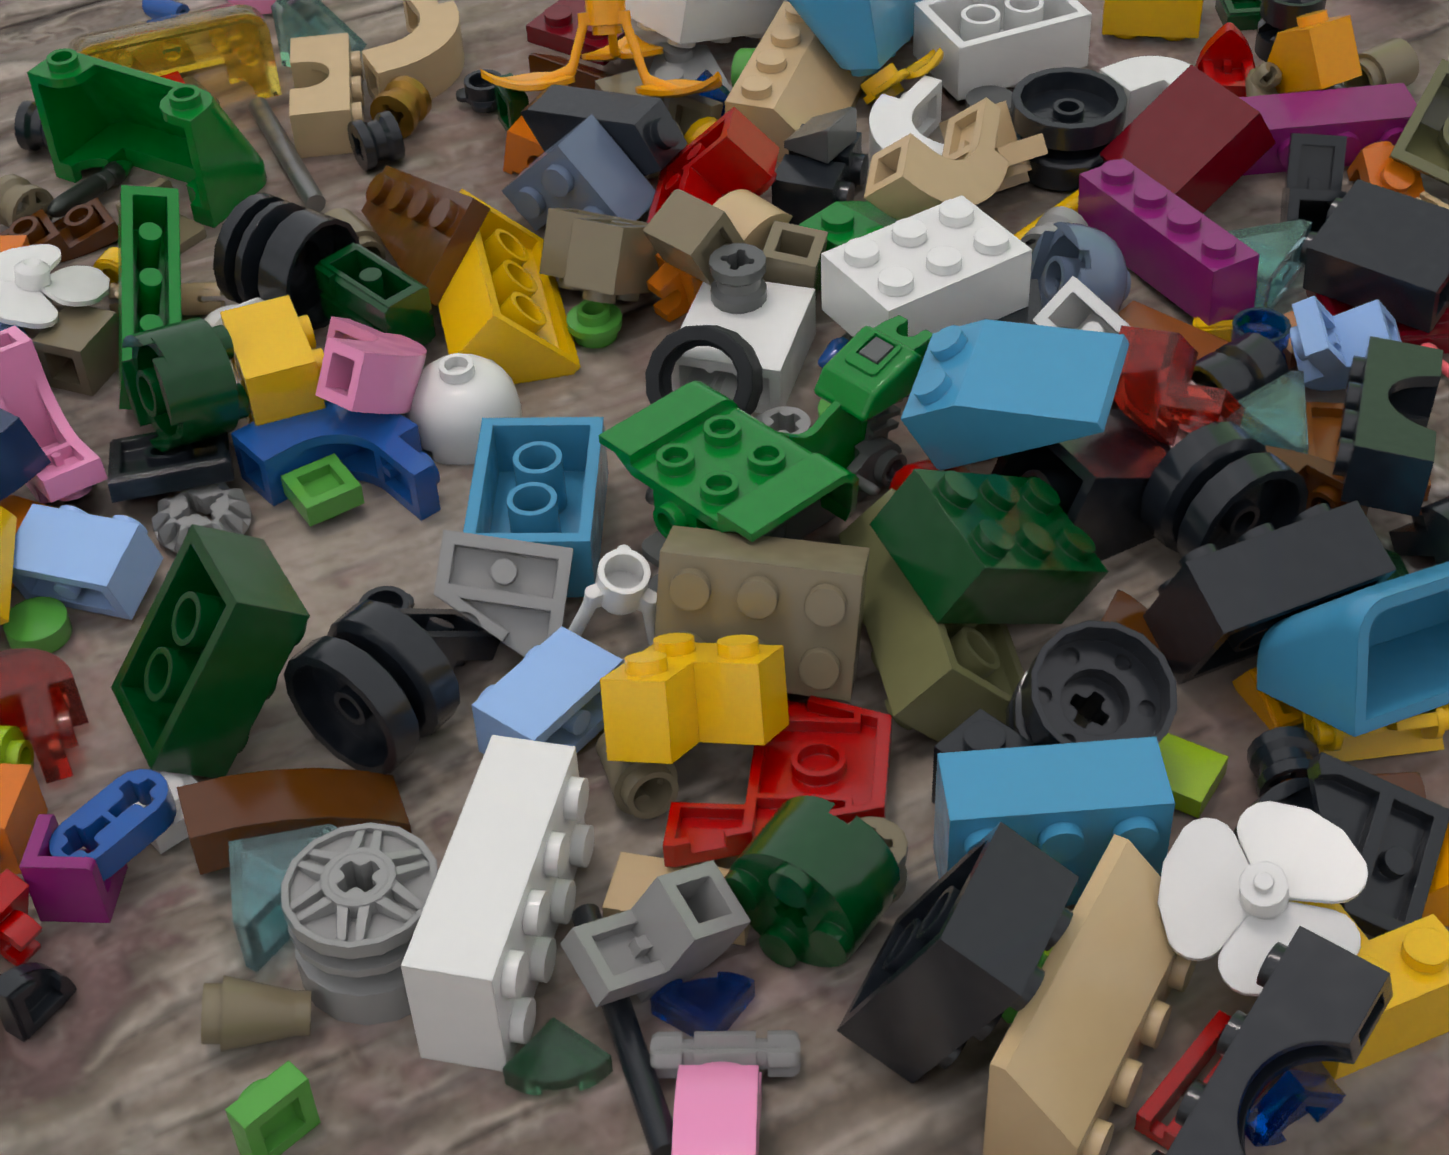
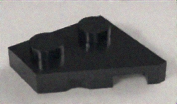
[1307,752,1449,937]

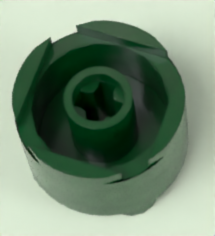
[121,317,250,452]
[724,796,900,968]

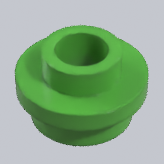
[566,300,622,349]

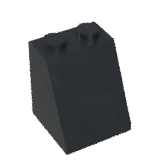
[991,409,1171,561]

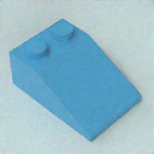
[901,319,1130,471]

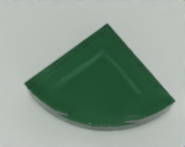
[502,1017,613,1095]

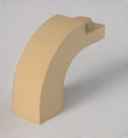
[361,0,465,100]
[864,97,1009,220]

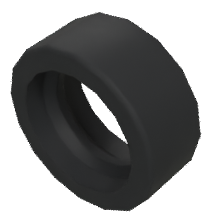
[645,325,763,415]

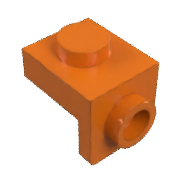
[1347,141,1425,198]

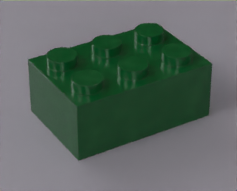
[869,469,1109,624]
[111,524,310,778]

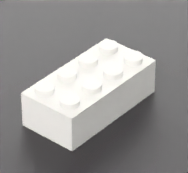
[401,735,594,1073]

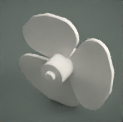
[0,244,110,329]
[1158,801,1368,997]

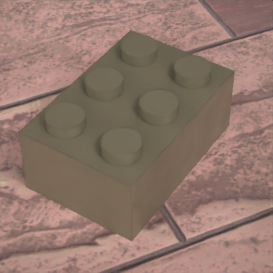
[654,525,870,701]

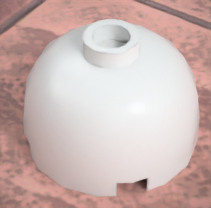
[405,353,523,465]

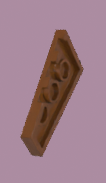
[361,165,490,306]

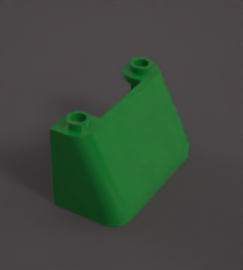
[27,48,267,228]

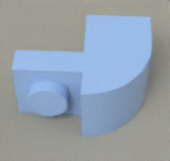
[1289,296,1402,391]

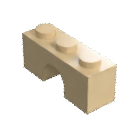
[289,33,365,158]

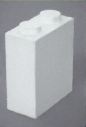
[671,282,816,413]

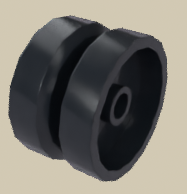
[1010,67,1127,191]
[1140,421,1309,558]
[284,600,460,775]

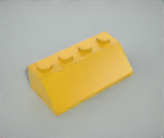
[438,188,581,384]

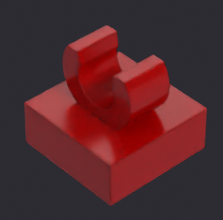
[0,869,42,966]

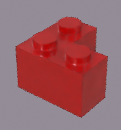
[647,107,780,223]

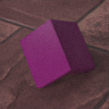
[19,814,128,923]

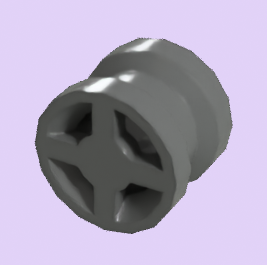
[709,243,767,314]

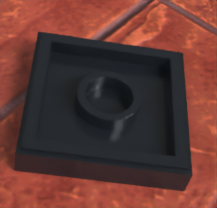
[107,432,234,503]

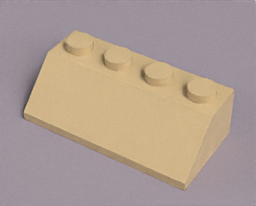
[725,1,871,162]
[983,834,1197,1155]

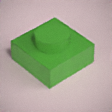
[280,453,365,527]
[225,1060,321,1155]

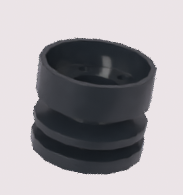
[213,192,360,330]
[1006,620,1177,746]

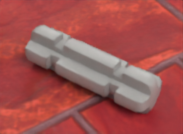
[650,1030,801,1078]

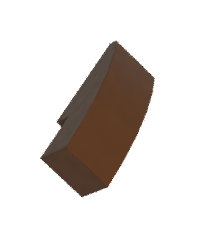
[176,768,412,875]

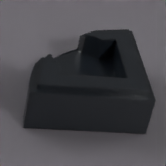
[0,962,77,1042]

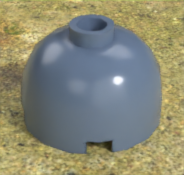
[1030,222,1131,313]

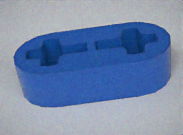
[49,769,177,881]

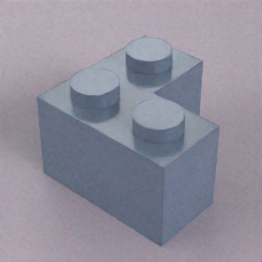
[502,114,656,231]

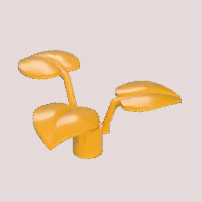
[480,0,722,98]

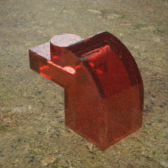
[1114,325,1245,446]
[0,648,89,784]

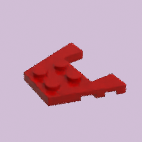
[663,695,892,867]

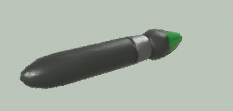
[47,160,133,218]

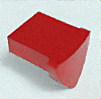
[1195,22,1255,97]

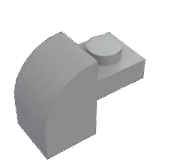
[560,860,751,1007]

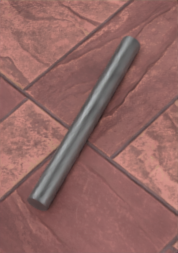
[249,97,326,212]

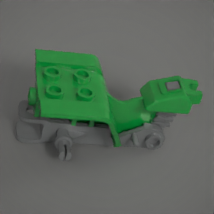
[598,315,933,593]

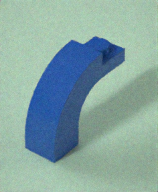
[231,402,441,521]

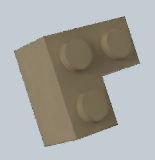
[539,208,659,304]

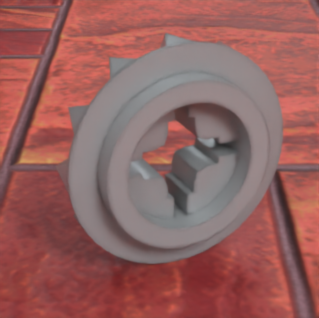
[151,482,252,553]

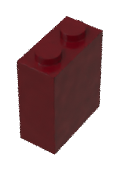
[1099,64,1276,214]

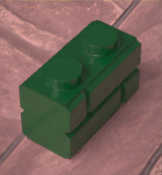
[314,243,436,346]

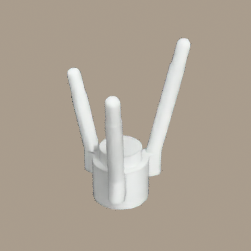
[568,544,657,646]

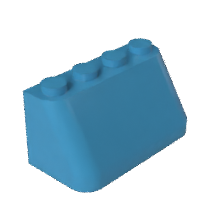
[788,0,923,77]
[1257,561,1449,737]

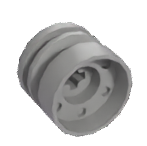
[281,822,438,1025]

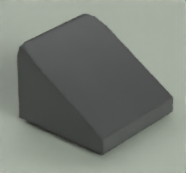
[784,107,857,164]

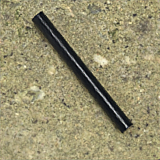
[571,904,673,1155]

